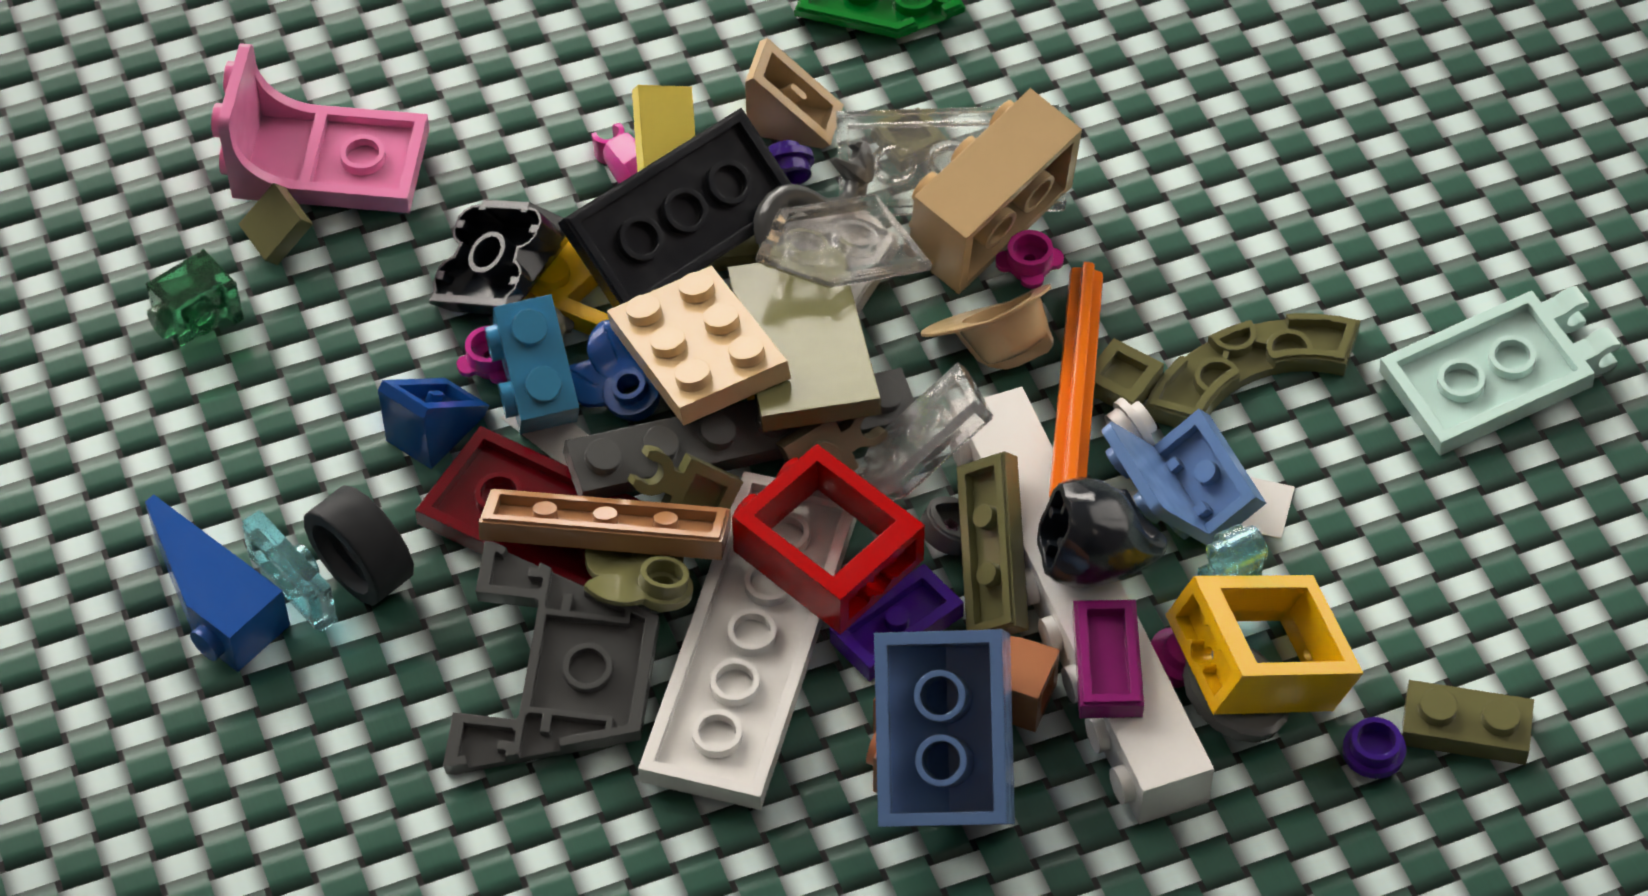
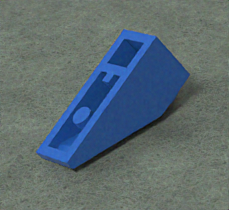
[145,494,290,672]

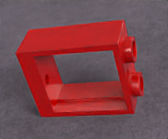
[732,444,925,635]

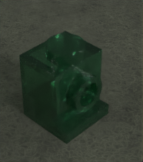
[146,249,244,347]

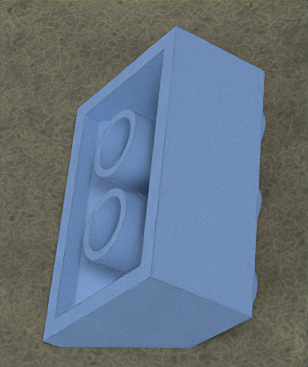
[874,629,1015,827]

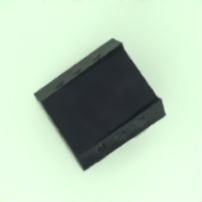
[429,199,569,315]

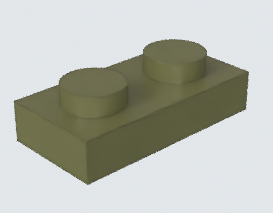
[1401,680,1534,765]

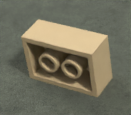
[908,88,1082,294]

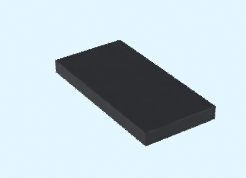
[558,107,797,308]

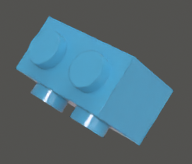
[484,294,579,435]

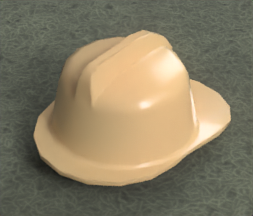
[921,284,1053,370]

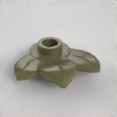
[584,549,693,612]

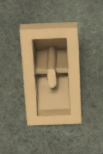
[745,38,844,149]

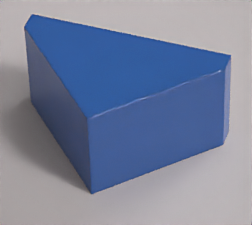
[378,378,490,469]

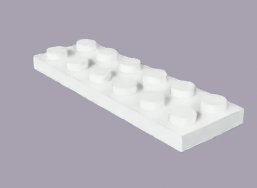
[638,471,857,810]

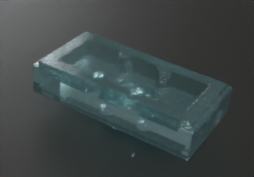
[242,510,338,632]

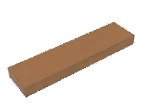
[479,489,731,560]

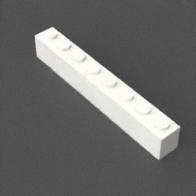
[948,387,1214,825]

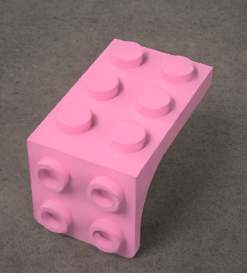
[211,44,430,213]

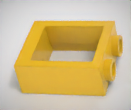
[1165,575,1363,715]

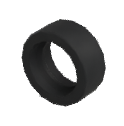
[304,485,414,606]

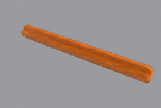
[1049,262,1103,498]

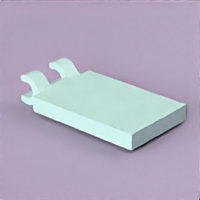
[1379,286,1621,456]

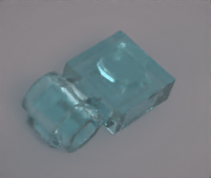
[1197,524,1268,576]

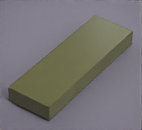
[956,451,1029,635]

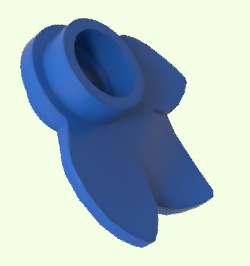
[569,320,661,421]

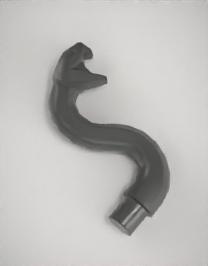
[754,141,875,262]

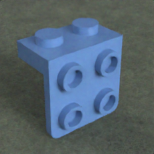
[1101,409,1266,548]

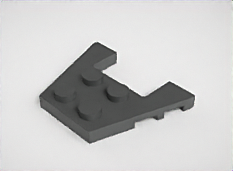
[443,541,660,775]

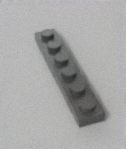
[563,368,921,498]

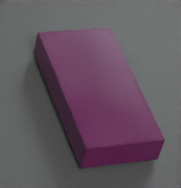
[1072,600,1144,718]

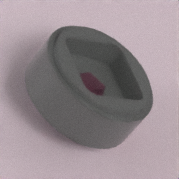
[919,496,962,556]

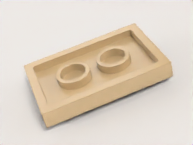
[607,265,791,426]

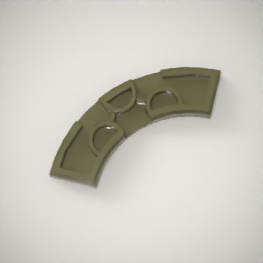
[1144,313,1361,428]

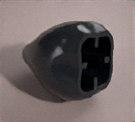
[1037,477,1168,588]

